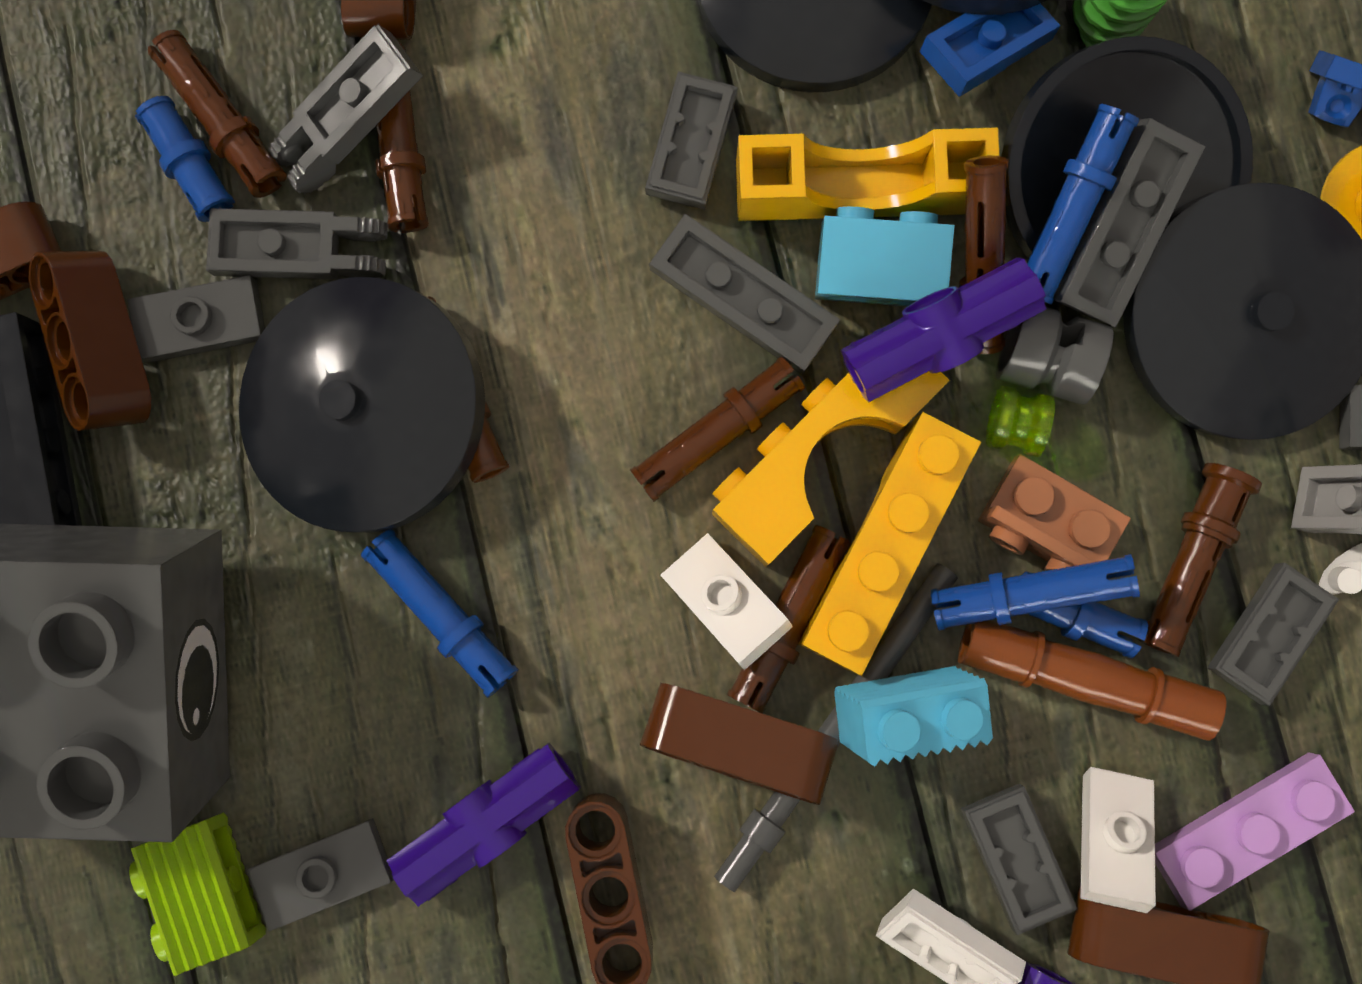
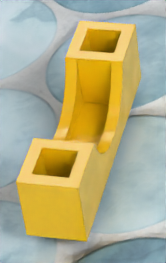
[736,127,999,221]
[712,333,950,567]
[798,412,981,676]

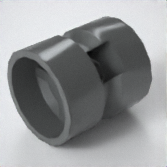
[996,306,1113,405]

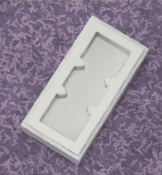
[661,533,793,670]
[1080,767,1156,913]
[876,888,1026,984]

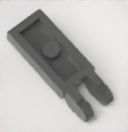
[269,24,423,194]
[206,208,388,279]

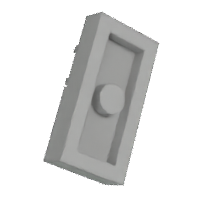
[1291,464,1362,534]

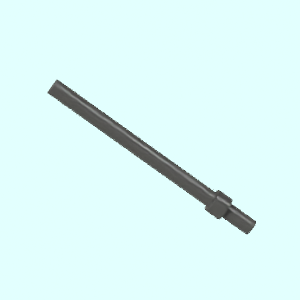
[714,563,958,892]

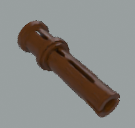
[1139,463,1262,657]

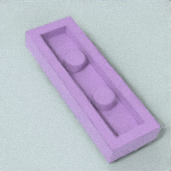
[1155,752,1355,911]

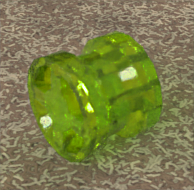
[986,385,1055,458]

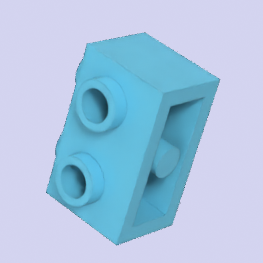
[815,206,955,306]

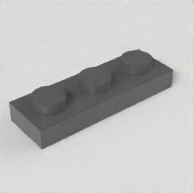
[1053,118,1206,327]
[649,214,840,375]

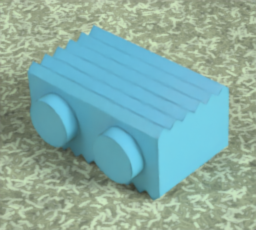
[834,666,993,767]

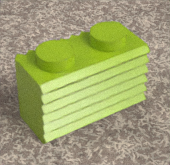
[129,812,266,976]

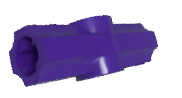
[841,258,1047,402]
[386,742,581,907]

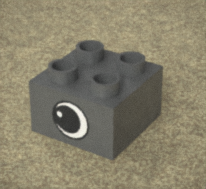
[0,524,230,842]

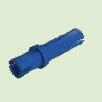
[1027,104,1140,304]
[361,529,519,698]
[931,554,1140,631]

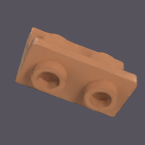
[978,454,1131,571]

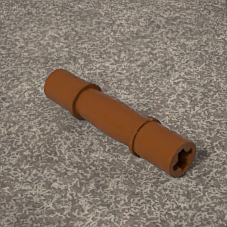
[958,620,1226,741]

